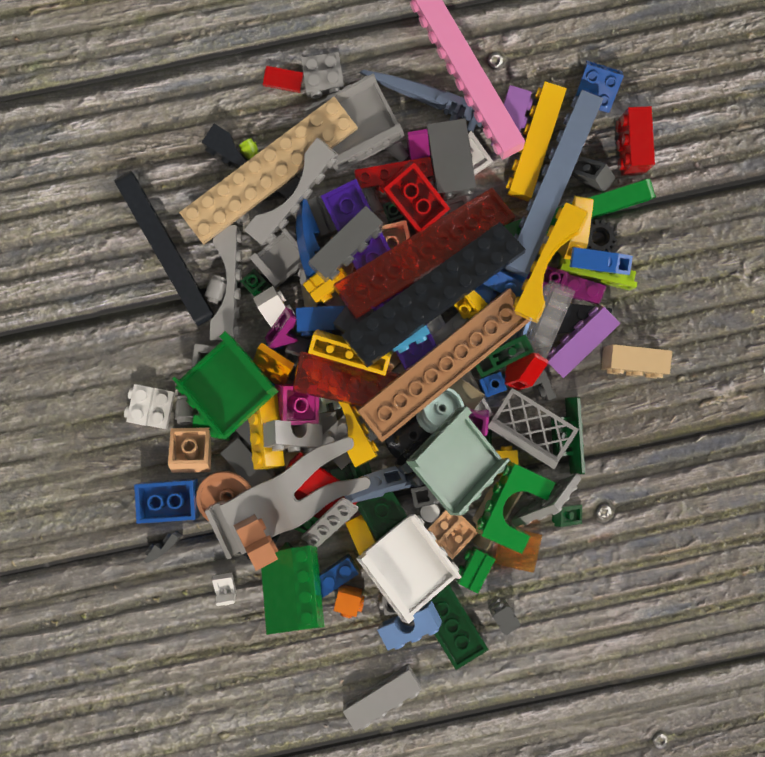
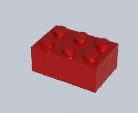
[615,106,655,176]
[380,161,450,234]

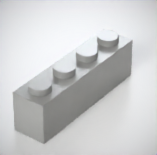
[343,664,421,731]

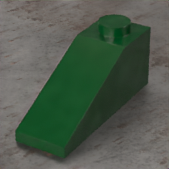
[476,334,534,378]

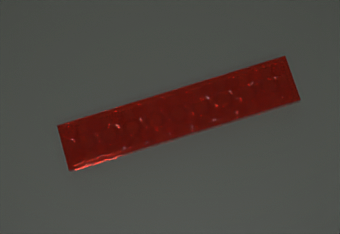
[333,188,516,319]

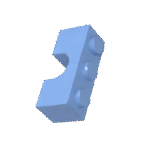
[377,601,442,650]

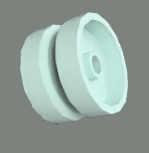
[416,388,464,434]

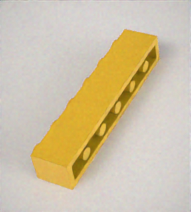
[506,82,567,202]

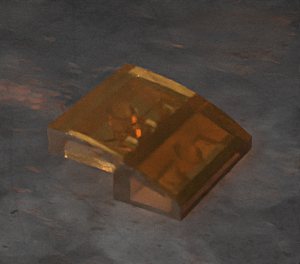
[494,530,542,573]

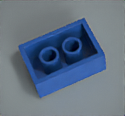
[134,478,200,524]

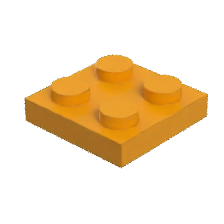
[253,343,294,384]

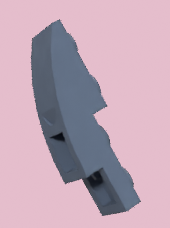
[344,466,414,503]

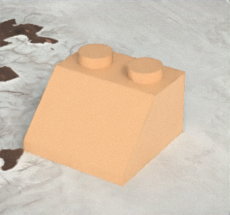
[168,428,212,473]

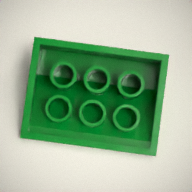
[261,545,325,635]

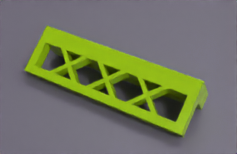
[557,255,638,291]

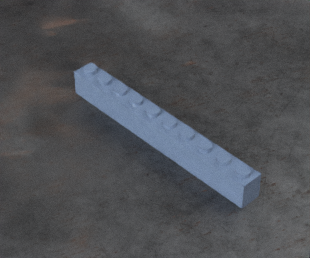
[505,90,604,278]

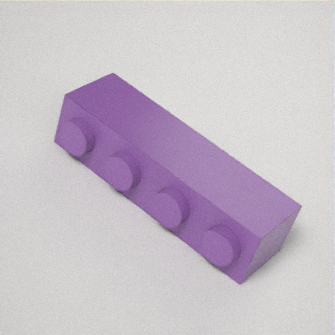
[545,305,621,378]

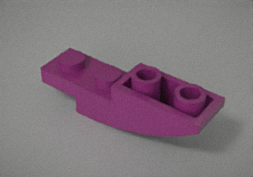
[527,266,606,305]

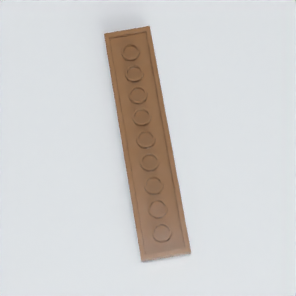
[357,288,530,442]

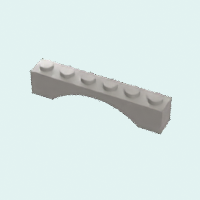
[245,138,339,245]
[210,225,243,342]

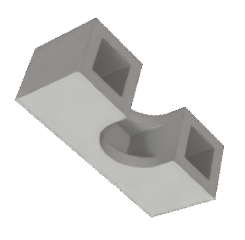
[263,420,323,453]

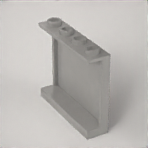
[305,73,405,173]

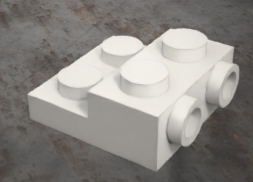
[124,384,175,429]

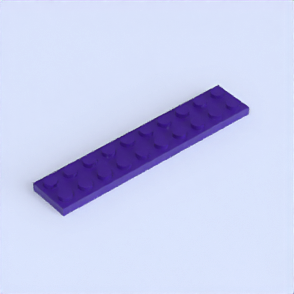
[321,179,437,371]

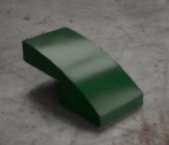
[329,461,372,481]

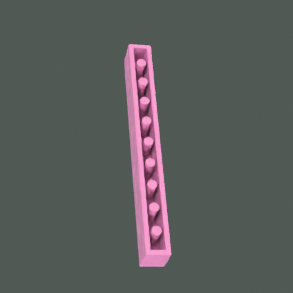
[410,0,525,160]

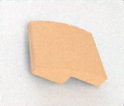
[427,510,478,560]

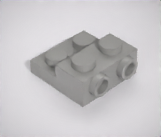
[301,52,344,98]

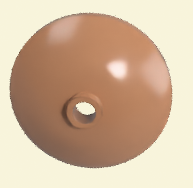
[196,471,251,521]

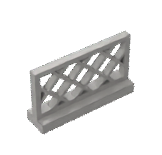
[488,388,579,469]

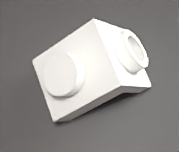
[212,573,237,606]

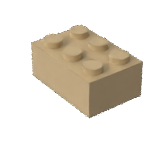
[601,344,672,379]

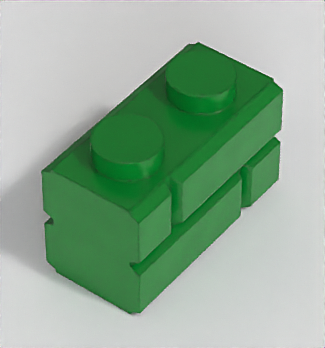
[456,546,496,593]

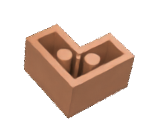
[234,514,278,571]

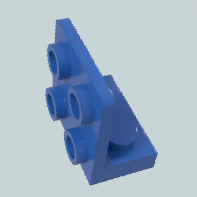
[576,60,624,113]

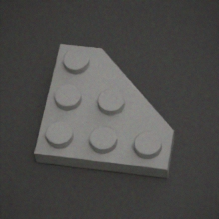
[511,473,581,527]

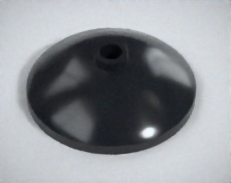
[385,415,432,459]

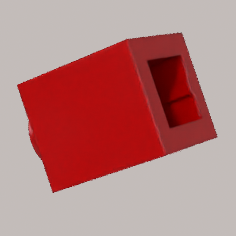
[505,353,548,391]

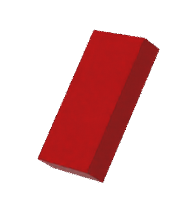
[263,66,304,93]

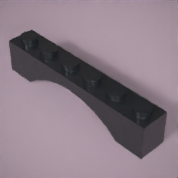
[202,123,312,205]

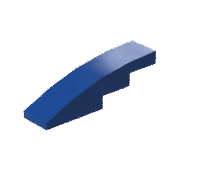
[296,199,320,279]

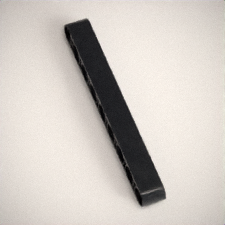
[114,171,215,327]

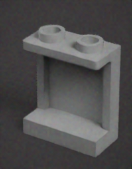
[249,228,302,289]

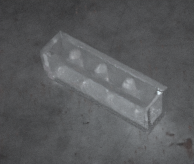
[527,280,575,359]

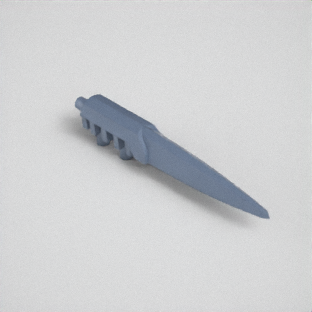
[359,70,482,132]

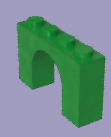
[476,461,555,554]

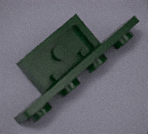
[551,397,585,474]

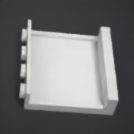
[356,514,461,624]

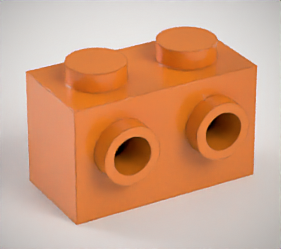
[333,584,365,618]

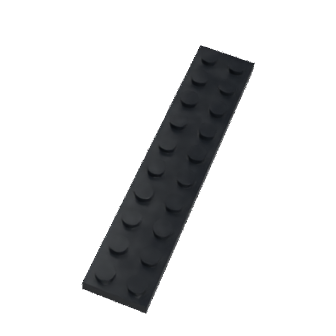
[342,222,526,368]

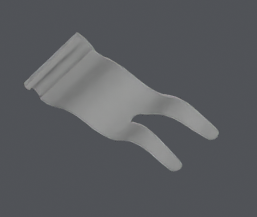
[205,437,370,560]

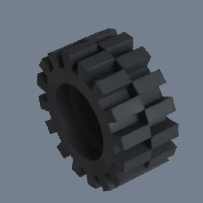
[586,220,617,252]

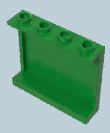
[172,331,279,439]

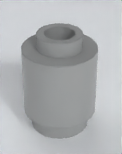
[204,275,227,305]

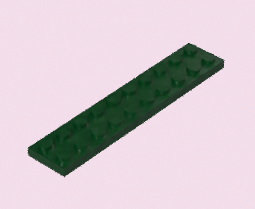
[356,491,489,670]

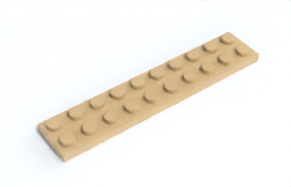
[179,97,358,244]

